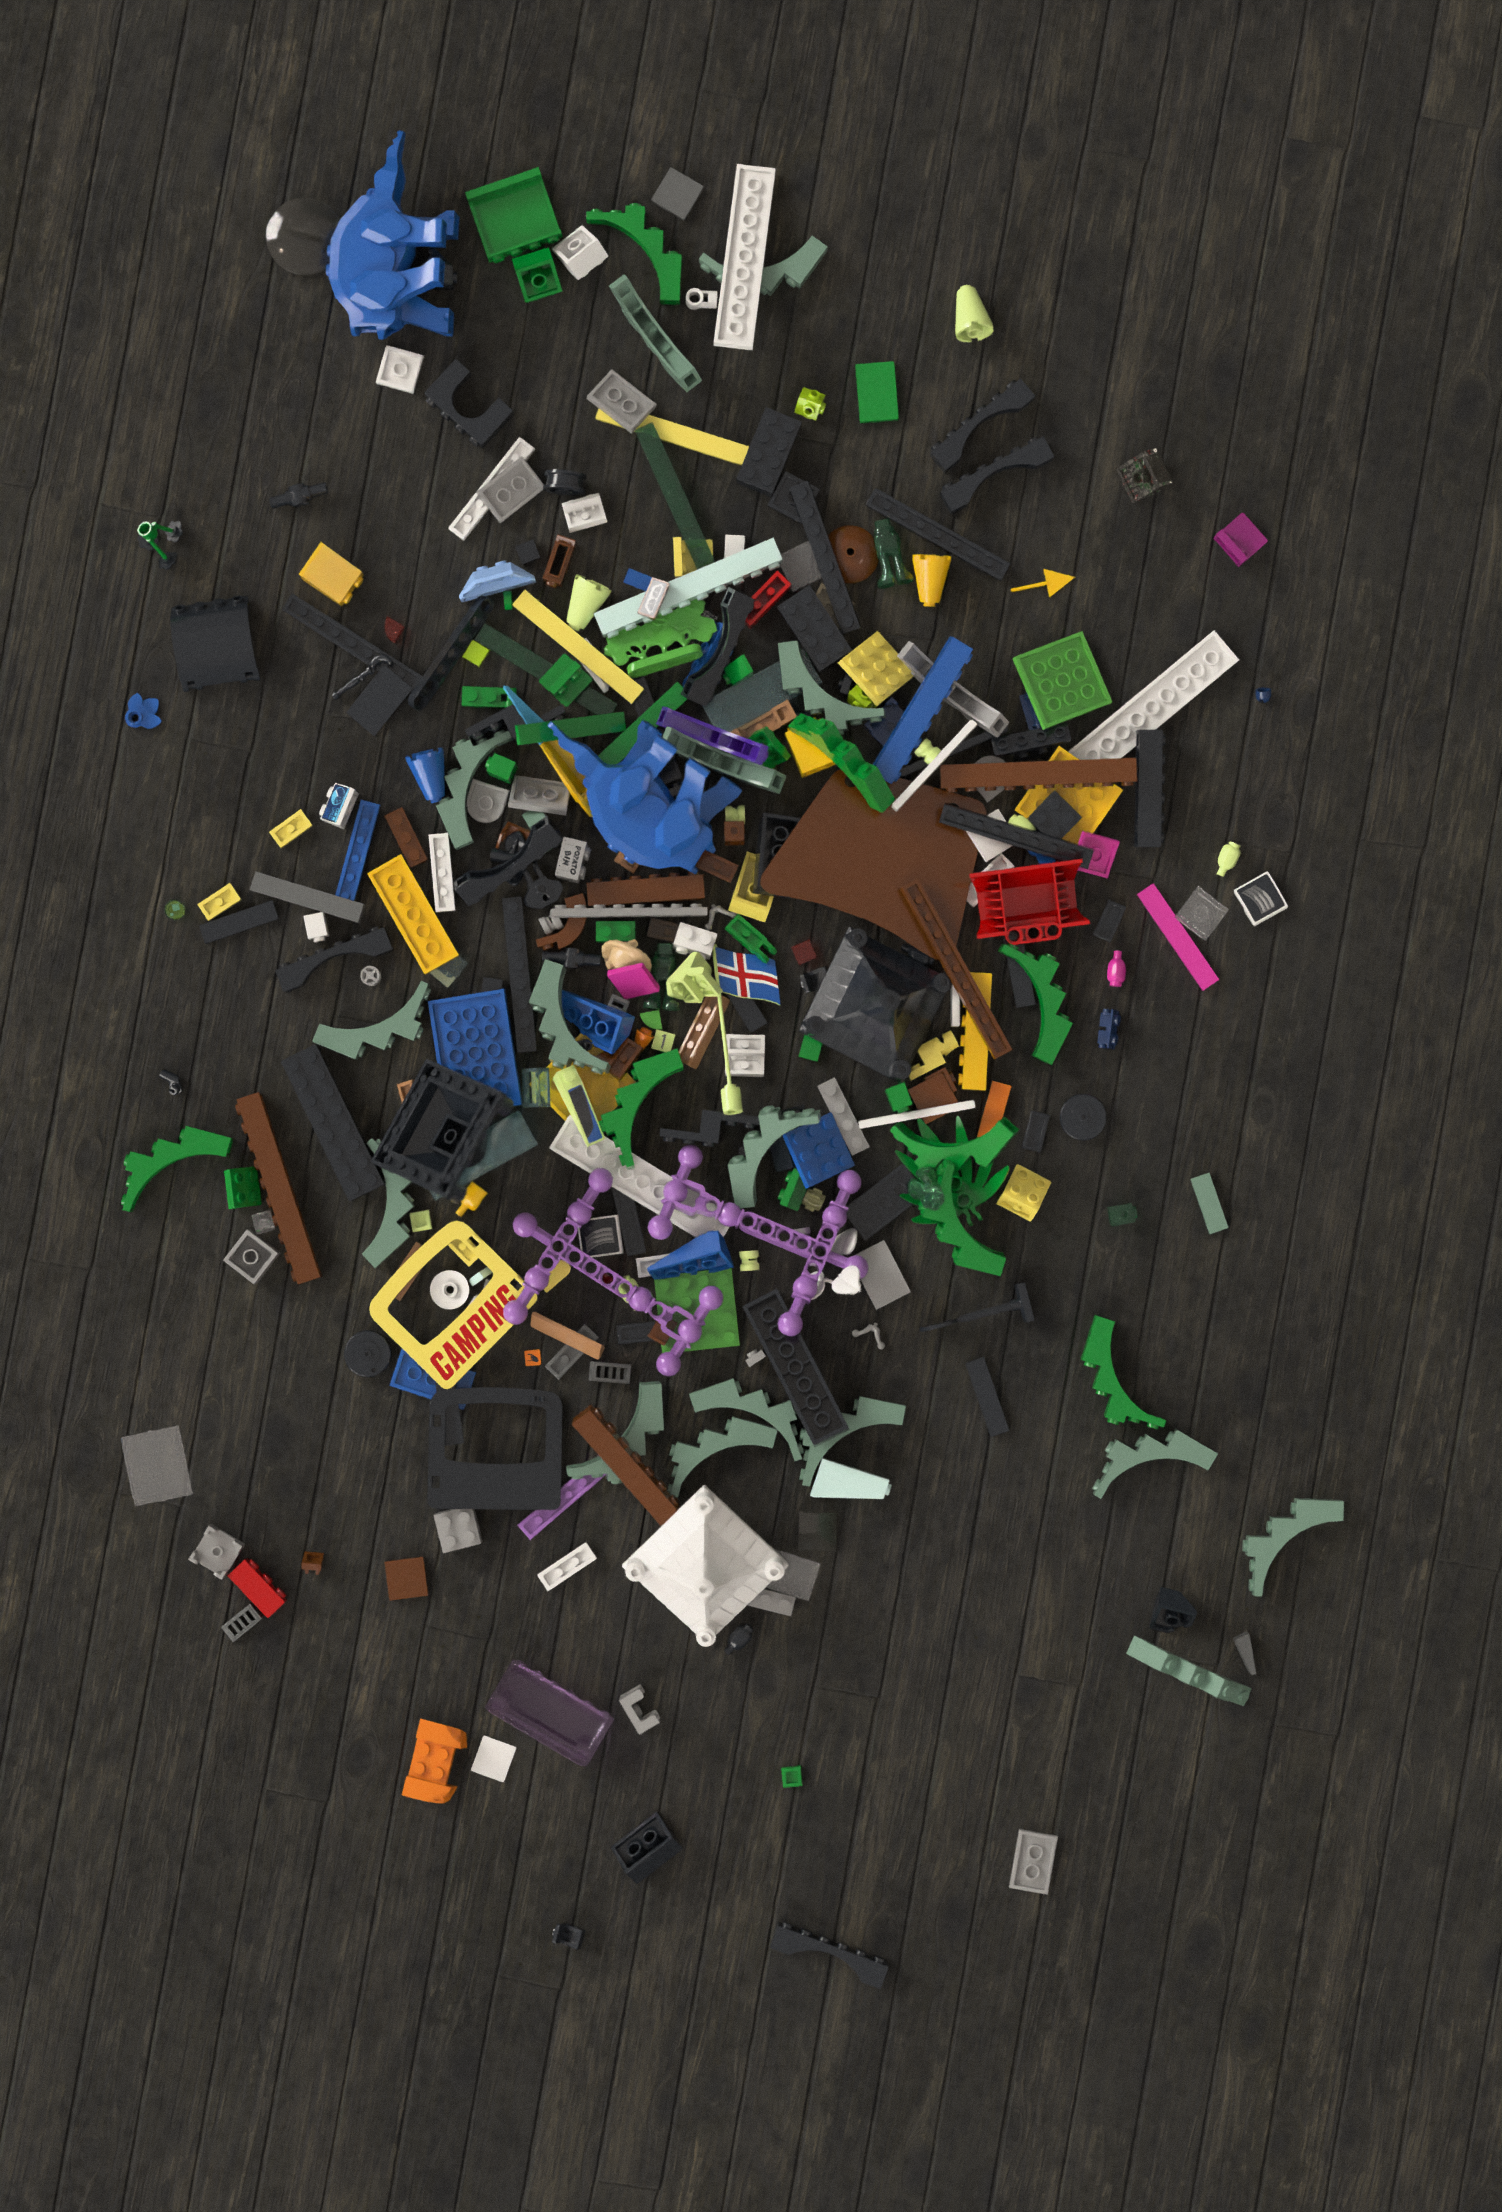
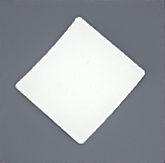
[471,1736,516,1782]

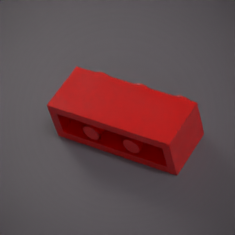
[746,571,791,629]
[228,1558,287,1618]

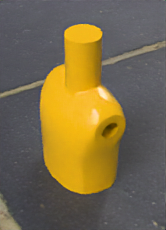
[455,1181,488,1217]

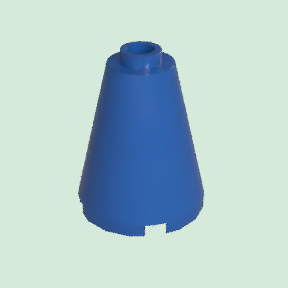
[405,748,445,803]

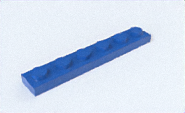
[336,800,381,901]

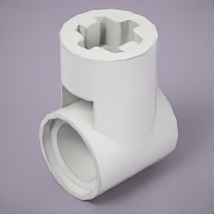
[686,288,717,310]

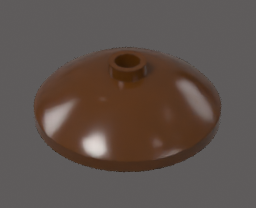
[828,525,879,584]

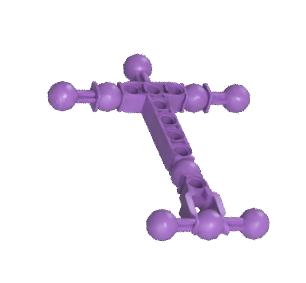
[648,1144,869,1336]
[503,1168,723,1376]

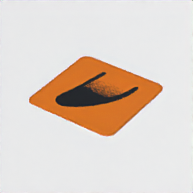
[524,1349,541,1366]

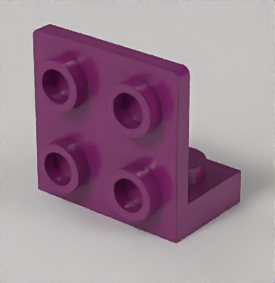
[1213,513,1268,567]

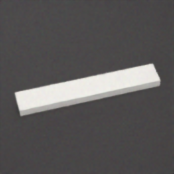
[448,437,535,541]
[892,720,977,812]
[859,1100,976,1129]

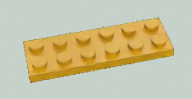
[367,854,459,975]

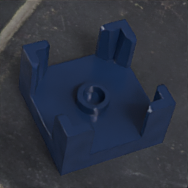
[864,697,904,746]

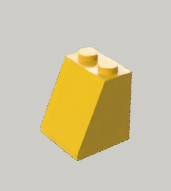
[299,542,364,606]
[785,717,836,778]

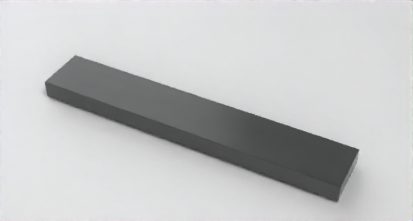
[250,871,365,923]

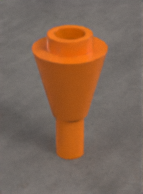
[634,1027,654,1063]

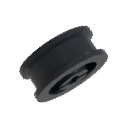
[543,469,587,496]

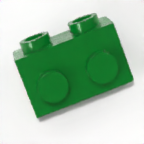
[748,726,791,769]
[778,1168,807,1211]

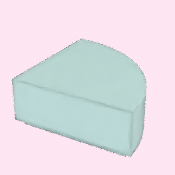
[469,1267,493,1286]

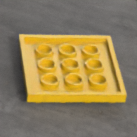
[1015,746,1123,844]
[529,1033,636,1121]

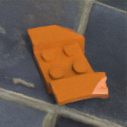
[402,1719,467,1803]

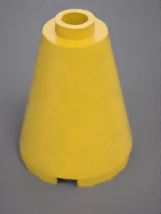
[912,554,951,607]

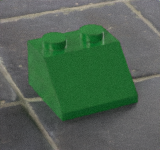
[512,247,562,303]

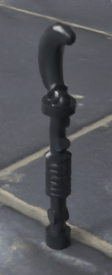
[332,654,392,700]

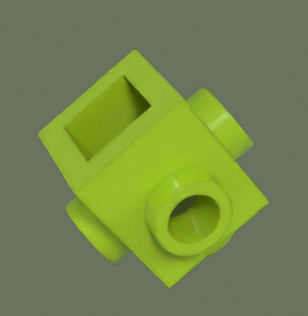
[794,387,826,420]
[847,685,877,708]

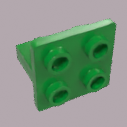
[539,654,592,707]
[224,1167,262,1209]

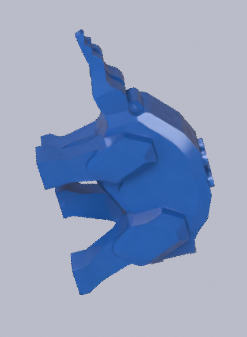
[326,130,459,340]
[548,719,742,874]

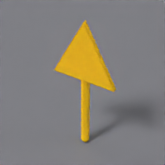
[1011,569,1075,598]

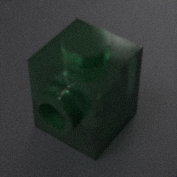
[1107,1203,1138,1226]

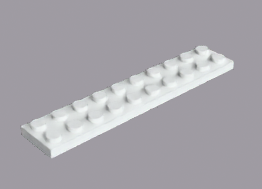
[714,164,776,350]
[1068,631,1239,760]
[549,1115,729,1237]

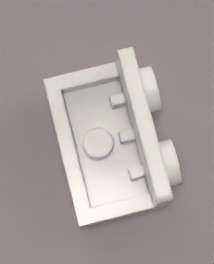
[562,493,607,533]
[673,922,717,960]

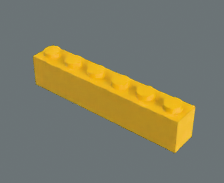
[958,972,992,1091]

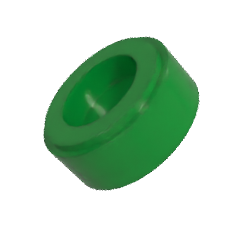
[503,590,513,610]

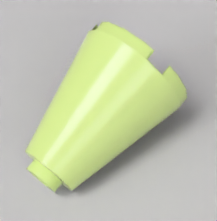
[955,285,993,342]
[566,574,612,631]

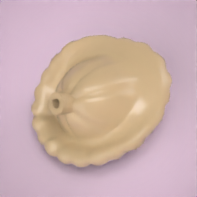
[602,939,652,972]

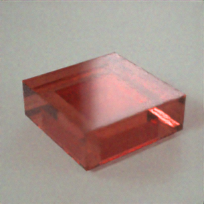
[791,940,817,965]

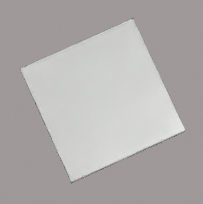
[376,345,424,394]
[966,809,1013,862]

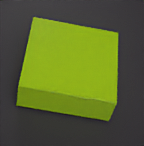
[463,640,490,667]

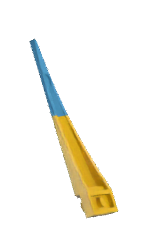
[503,686,593,817]

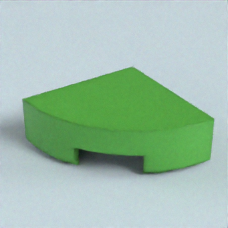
[640,1010,663,1030]

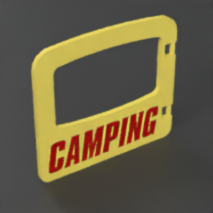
[369,1221,538,1389]

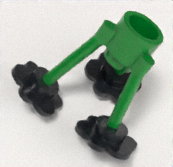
[137,521,183,570]

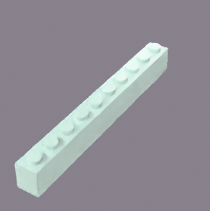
[594,538,782,638]

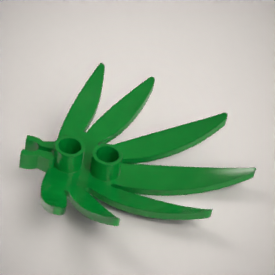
[895,1116,1010,1226]

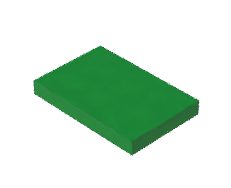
[855,361,899,423]

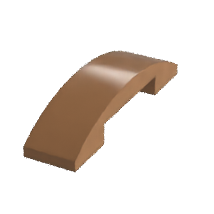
[729,700,797,754]

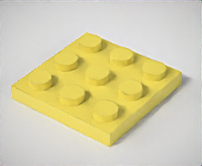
[838,631,914,706]

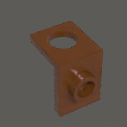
[495,821,530,849]
[924,1067,957,1092]
[648,1320,678,1346]

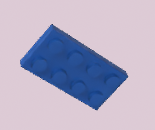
[390,1348,476,1410]

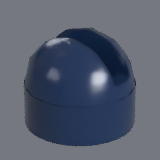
[1256,688,1271,703]

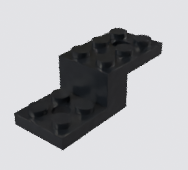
[465,704,568,744]
[660,1110,760,1147]

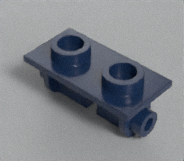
[1019,692,1042,730]
[1097,1009,1121,1050]

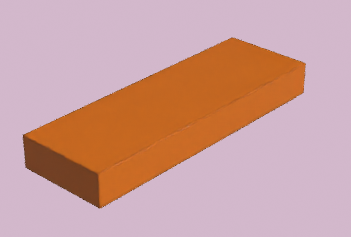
[977,1081,1011,1137]

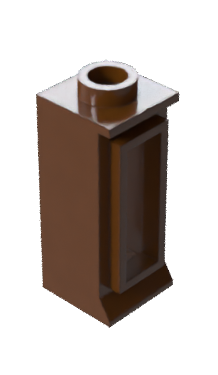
[542,534,577,588]
[724,821,744,846]

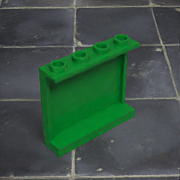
[465,167,562,263]

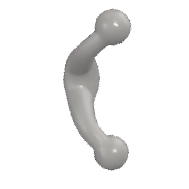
[704,904,737,931]
[852,1323,885,1349]

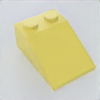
[728,852,774,922]

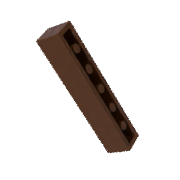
[587,872,705,908]

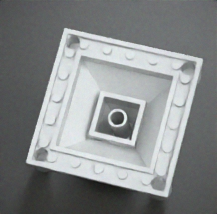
[622,1485,789,1647]

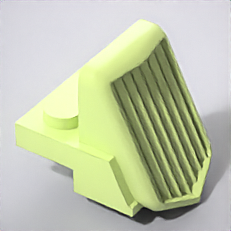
[666,952,723,1003]

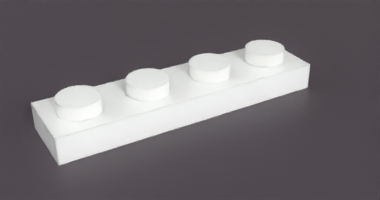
[429,833,456,913]

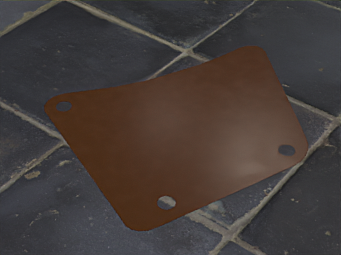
[760,769,987,960]

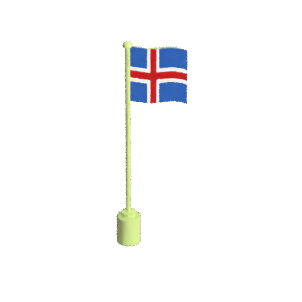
[712,944,780,1115]

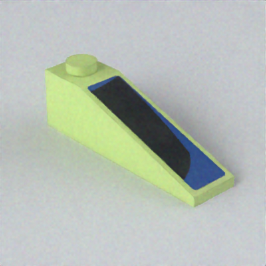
[552,1065,605,1147]

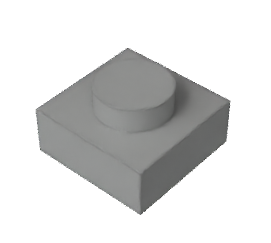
[745,1349,766,1367]

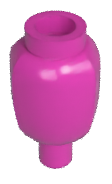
[1107,951,1126,987]

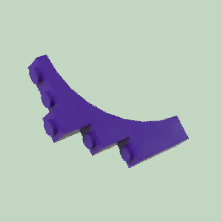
[656,706,769,765]

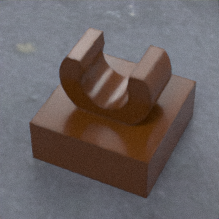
[302,1551,324,1575]

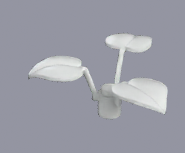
[811,1228,861,1300]

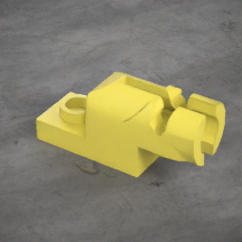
[908,1030,959,1081]

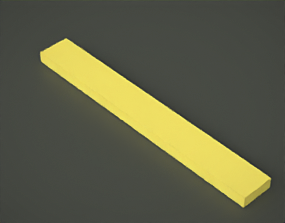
[596,409,749,466]
[512,590,644,704]

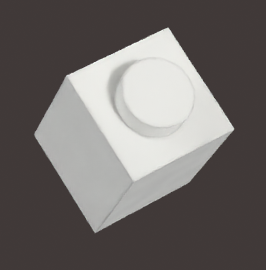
[304,912,329,943]

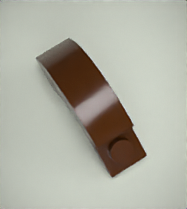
[536,893,587,950]

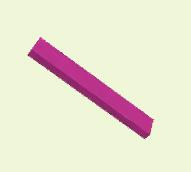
[1137,883,1219,991]

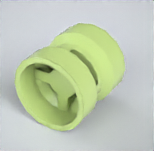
[914,738,941,765]
[725,805,745,825]
[739,1250,760,1271]

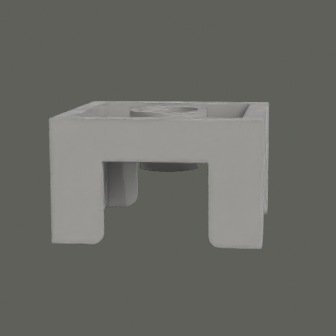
[188,1524,245,1580]
[619,1684,661,1735]

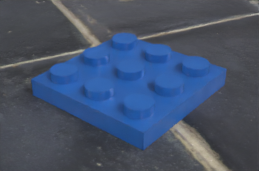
[782,1112,855,1188]

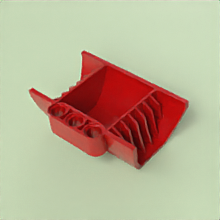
[969,859,1090,945]

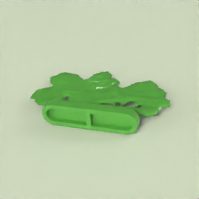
[604,599,717,678]

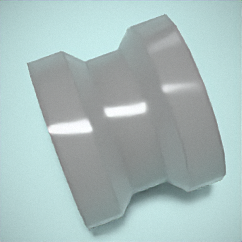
[360,966,381,986]

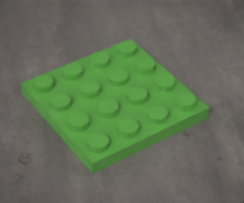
[1013,631,1112,730]
[654,1268,740,1353]

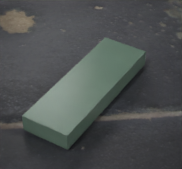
[1190,1173,1228,1234]

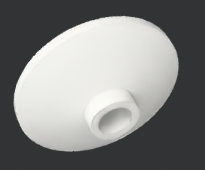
[430,1270,469,1309]

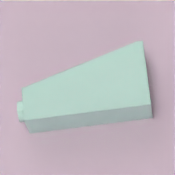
[810,1457,891,1499]

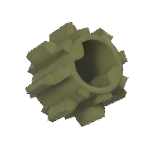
[801,1187,826,1212]

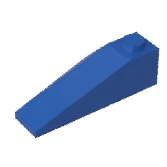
[562,990,635,1054]
[647,1230,734,1280]

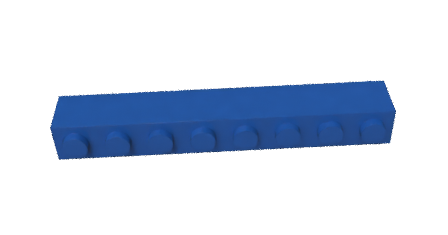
[873,636,973,784]

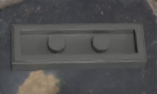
[544,1324,599,1380]

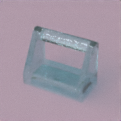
[522,1068,551,1108]

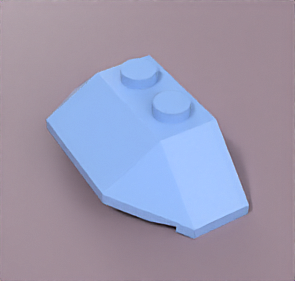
[459,561,536,603]

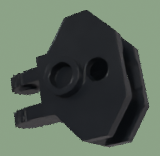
[522,863,563,909]

